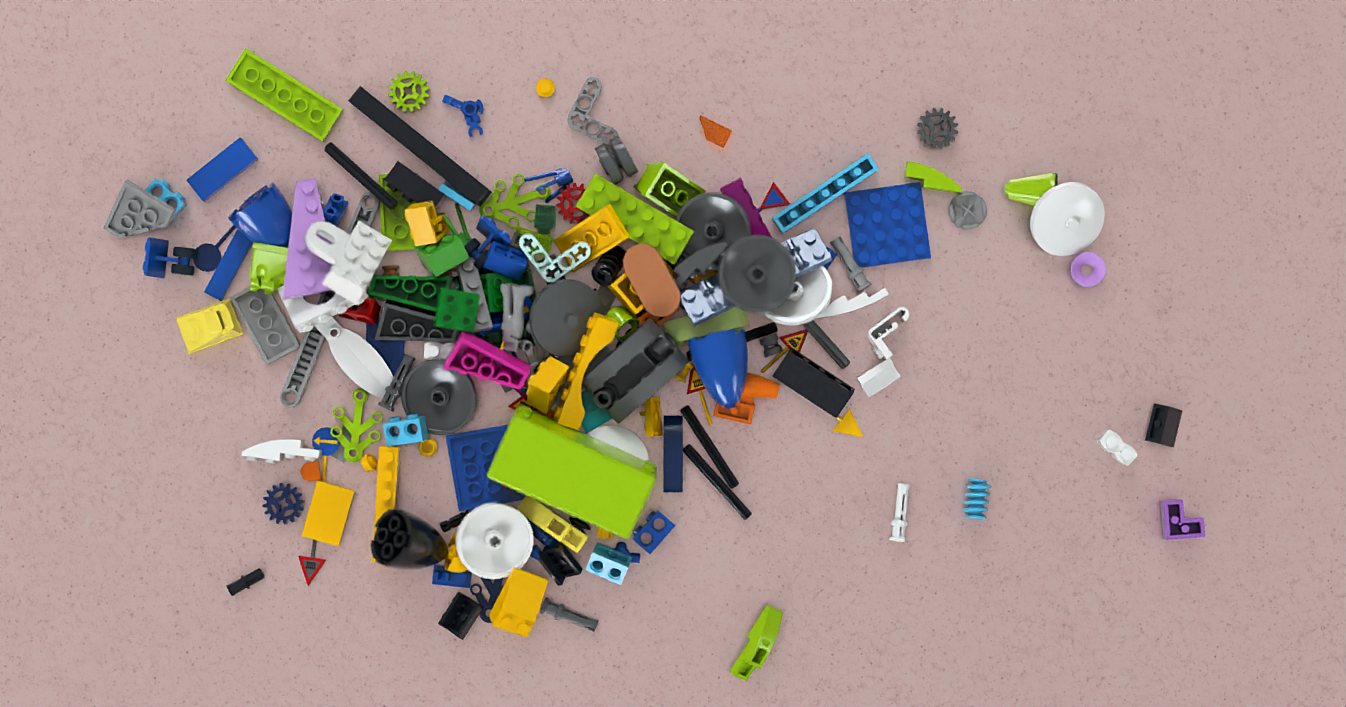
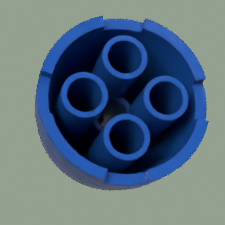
[228,182,292,248]
[688,329,748,409]

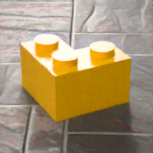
[405,200,450,246]
[526,356,569,414]

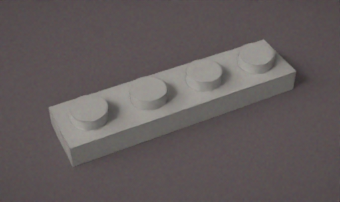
[456,257,493,332]

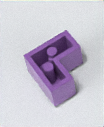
[1160,499,1205,540]

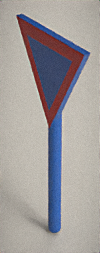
[757,182,790,212]

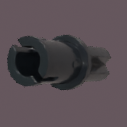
[226,568,265,596]

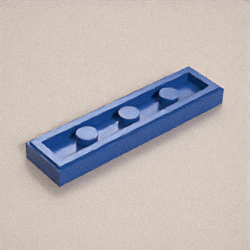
[204,229,253,301]

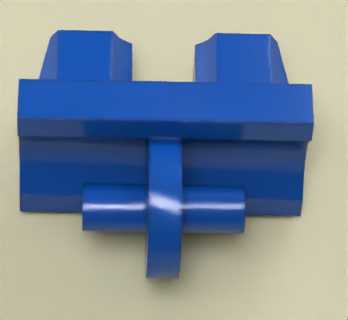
[323,193,348,227]

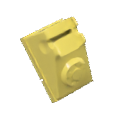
[176,298,244,354]

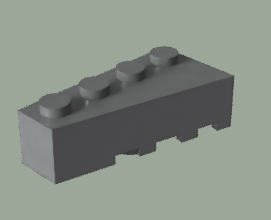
[375,301,457,342]

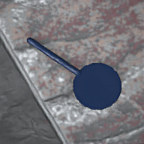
[193,225,236,272]

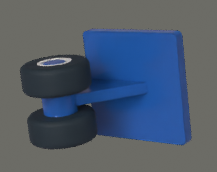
[464,215,511,271]
[143,237,197,278]

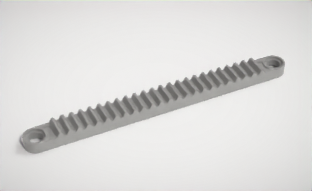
[280,192,380,407]

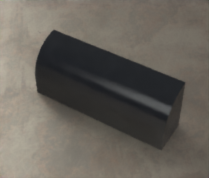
[773,347,855,418]

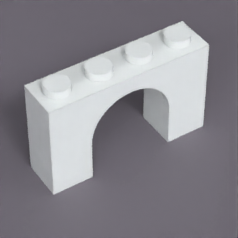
[278,285,369,333]

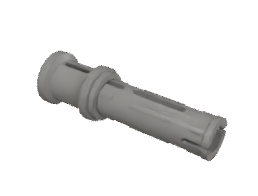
[830,236,872,293]

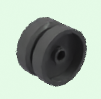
[594,135,638,185]

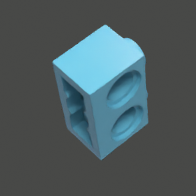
[145,178,187,222]
[383,414,429,447]
[585,542,632,585]

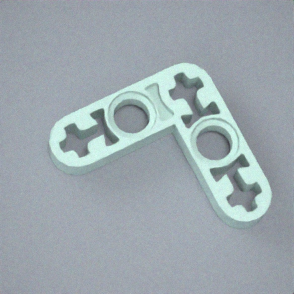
[519,233,591,282]

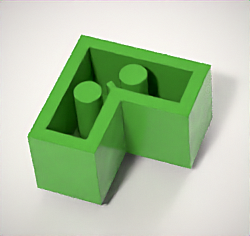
[414,234,469,277]

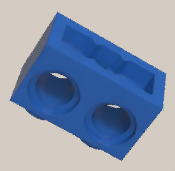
[632,510,675,554]

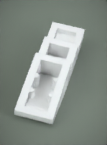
[815,288,889,319]

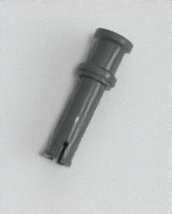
[378,353,415,412]
[540,598,599,632]

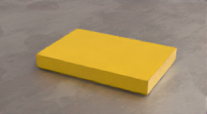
[301,480,354,546]

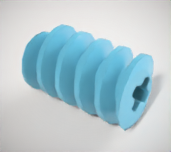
[963,478,991,519]

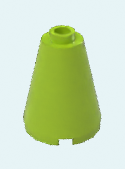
[1005,173,1058,206]

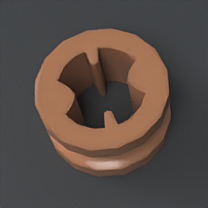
[382,265,400,276]

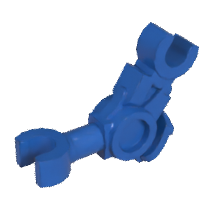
[442,95,483,137]

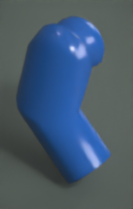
[615,542,640,563]

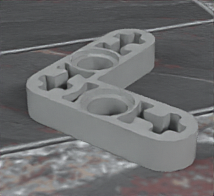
[567,77,619,146]

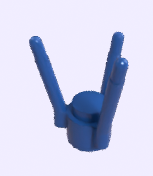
[524,168,573,203]

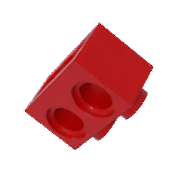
[338,298,381,325]

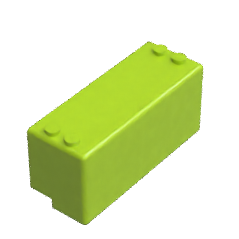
[487,405,657,539]

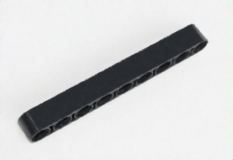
[348,86,492,207]

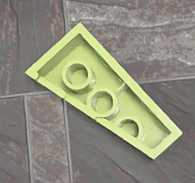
[664,307,750,346]

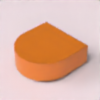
[301,461,322,481]

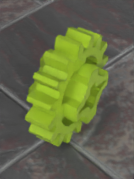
[388,71,430,113]

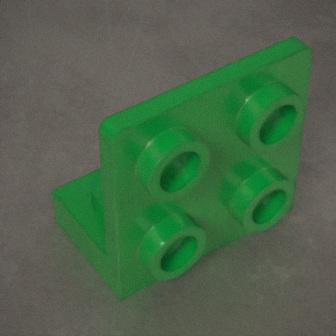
[480,273,524,314]
[433,288,480,332]

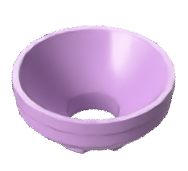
[1071,252,1106,287]

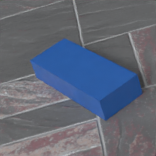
[186,137,258,202]

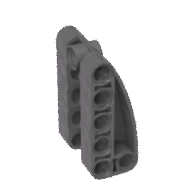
[582,318,689,424]

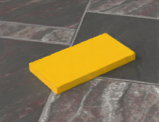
[553,204,630,273]

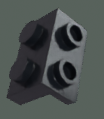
[538,542,583,586]
[438,592,484,640]

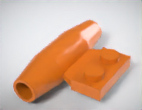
[713,372,780,425]

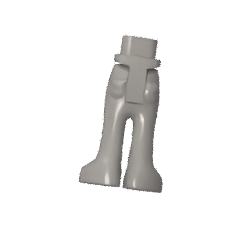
[501,283,534,351]

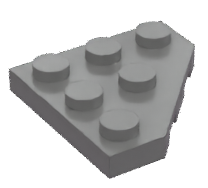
[103,180,176,238]

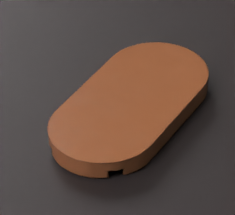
[623,244,681,317]

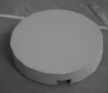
[948,191,987,230]

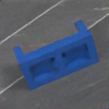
[483,241,528,281]

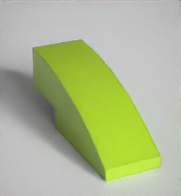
[904,161,962,193]

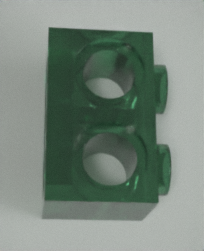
[534,204,557,234]

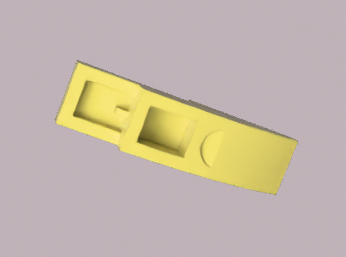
[517,495,589,553]

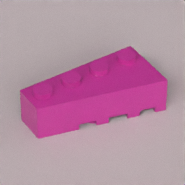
[443,331,531,389]

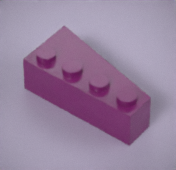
[720,178,772,238]

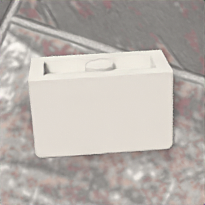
[856,357,900,397]

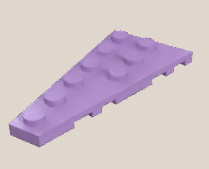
[283,178,333,300]

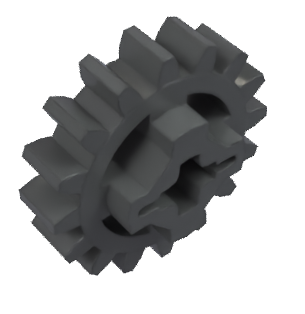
[917,108,958,149]

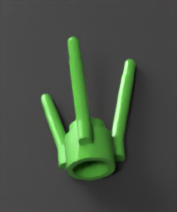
[443,203,471,246]

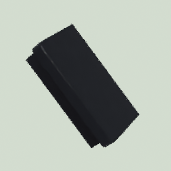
[1145,403,1182,447]

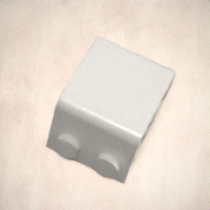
[866,307,909,360]

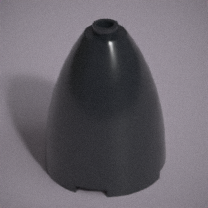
[371,509,448,569]

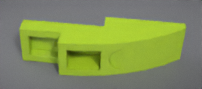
[730,604,783,681]

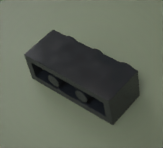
[384,161,446,210]

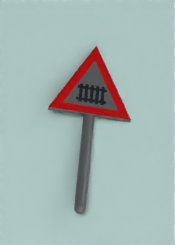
[298,539,326,586]

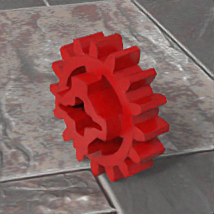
[556,183,591,224]

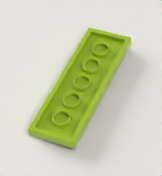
[225,48,343,142]
[576,173,695,265]

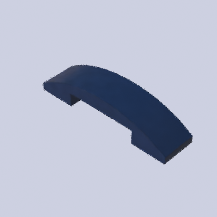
[663,416,683,492]

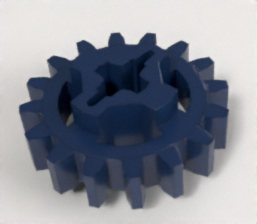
[262,483,305,525]

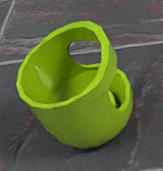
[605,306,639,342]

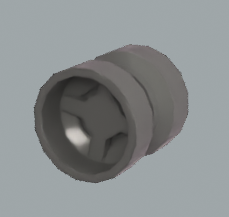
[759,333,783,358]

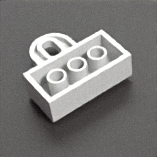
[305,221,392,304]

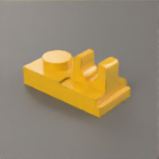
[639,397,663,437]

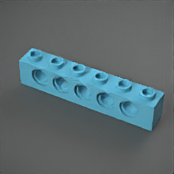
[772,153,879,234]

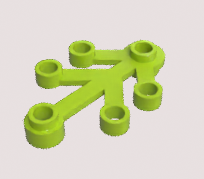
[479,174,551,228]
[330,388,383,463]

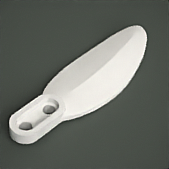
[315,316,394,398]

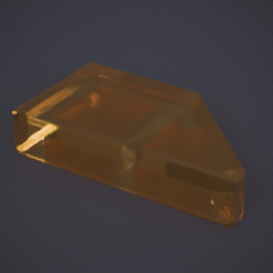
[699,115,732,148]

